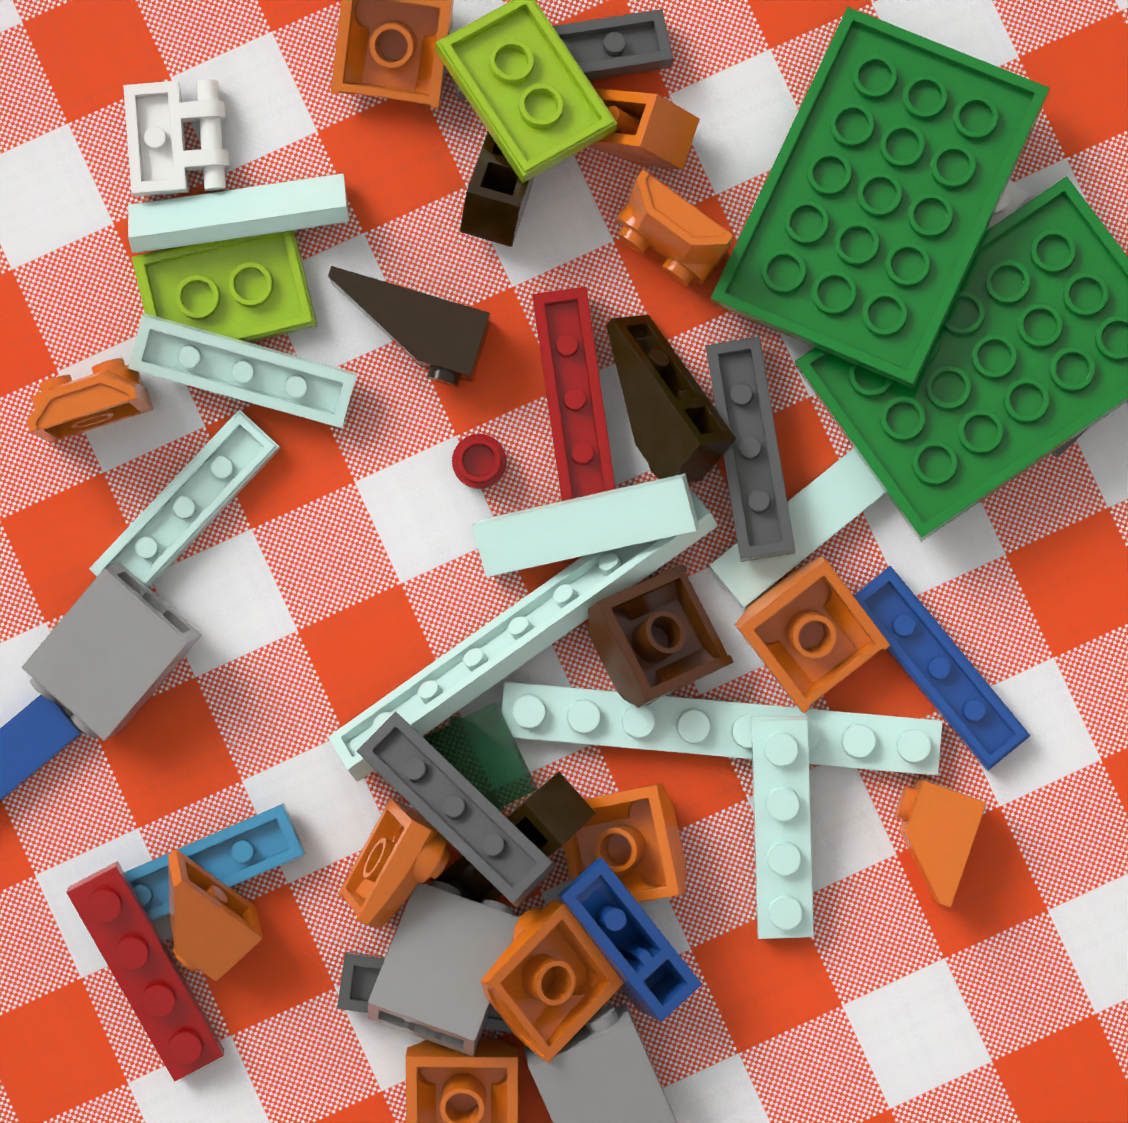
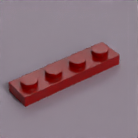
[532,287,616,501]
[66,861,224,1082]

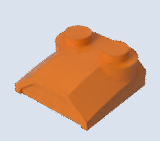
[331,0,454,108]
[615,169,734,286]
[26,358,154,443]
[734,557,890,713]
[563,783,686,903]
[338,798,450,928]
[481,899,624,1063]
[405,1038,519,1123]

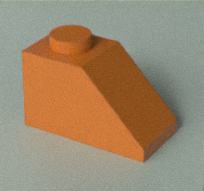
[588,88,700,170]
[895,779,987,908]
[168,849,263,982]

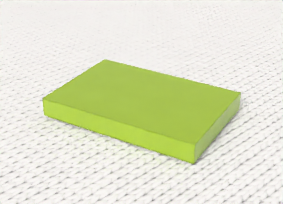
[435,0,617,183]
[132,230,318,343]

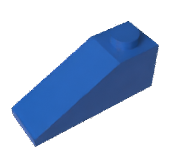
[558,857,702,1022]

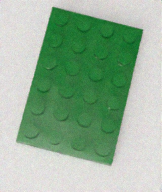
[711,7,1050,389]
[795,176,1128,542]

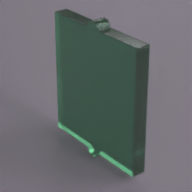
[423,702,538,813]

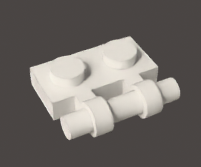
[123,80,230,197]

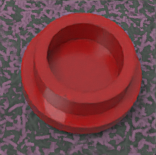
[452,434,507,489]

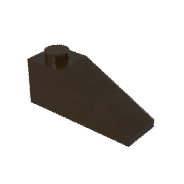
[460,132,535,247]
[328,266,491,387]
[606,315,736,483]
[434,772,596,903]

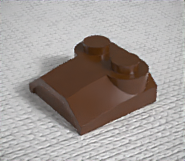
[588,564,734,708]

